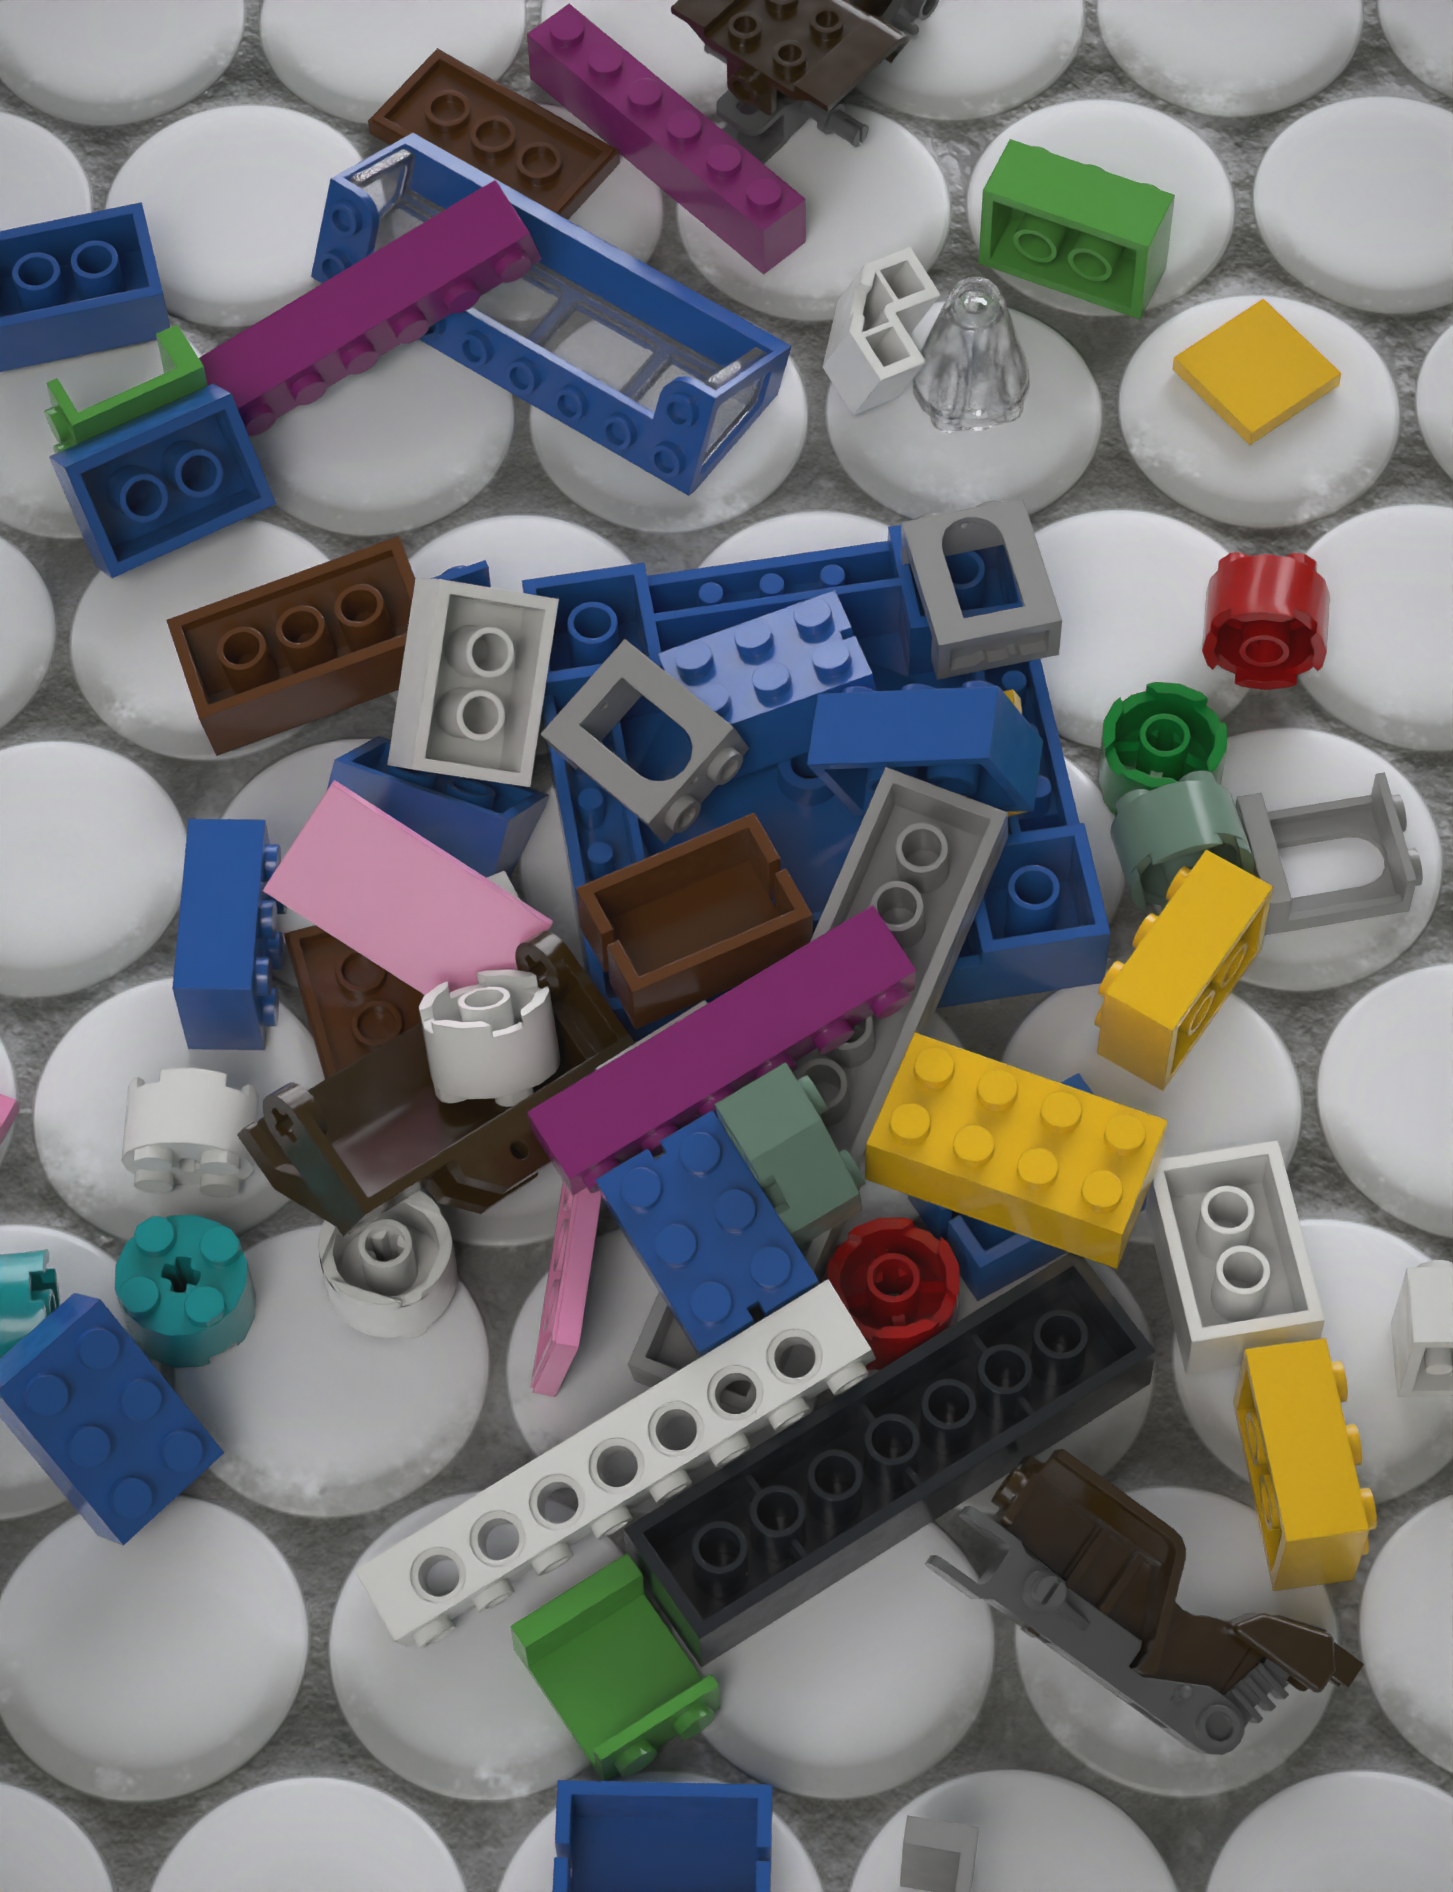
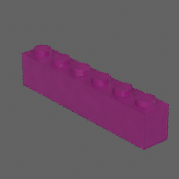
[527,3,806,275]
[199,179,541,436]
[527,905,916,1196]

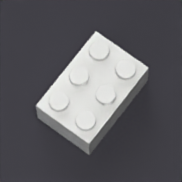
[387,578,559,787]
[1145,1140,1325,1374]

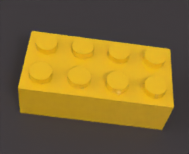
[865,1032,1168,1269]

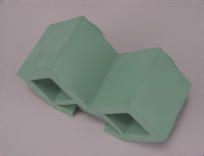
[715,1062,866,1248]

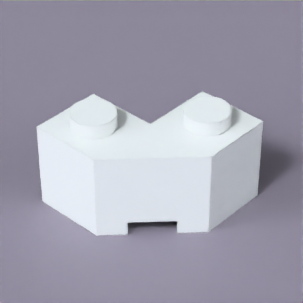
[823,247,940,416]

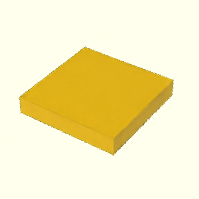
[1172,298,1341,445]

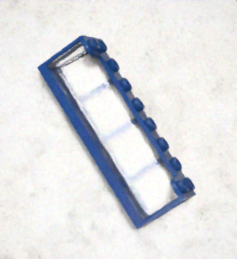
[311,133,792,496]

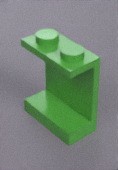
[44,324,208,454]
[510,1553,720,1781]

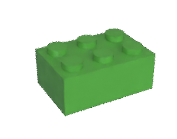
[978,139,1175,320]

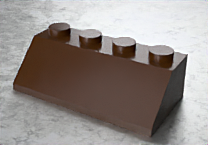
[166,536,415,756]

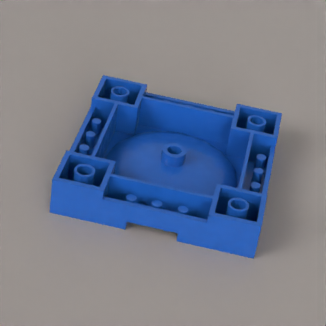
[522,525,1111,1043]

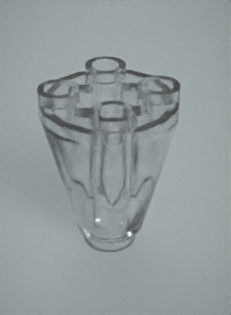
[912,277,1030,433]

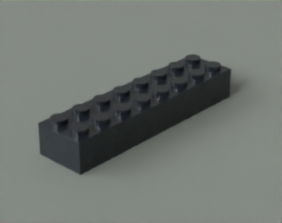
[623,1253,1156,1668]

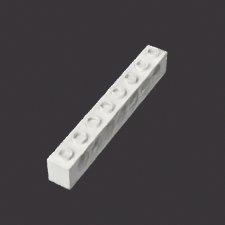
[354,1279,876,1649]

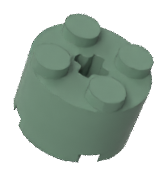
[1110,771,1255,912]

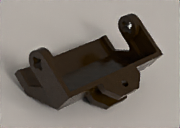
[237,931,635,1237]

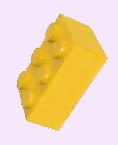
[1094,850,1273,1091]
[1233,1338,1377,1591]

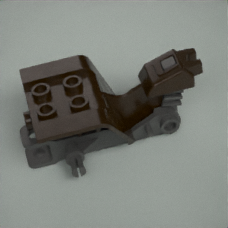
[671,0,939,164]
[925,1449,1364,1755]

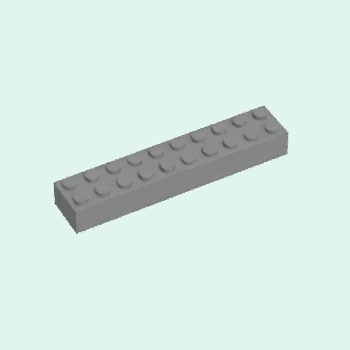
[628,767,1008,1414]

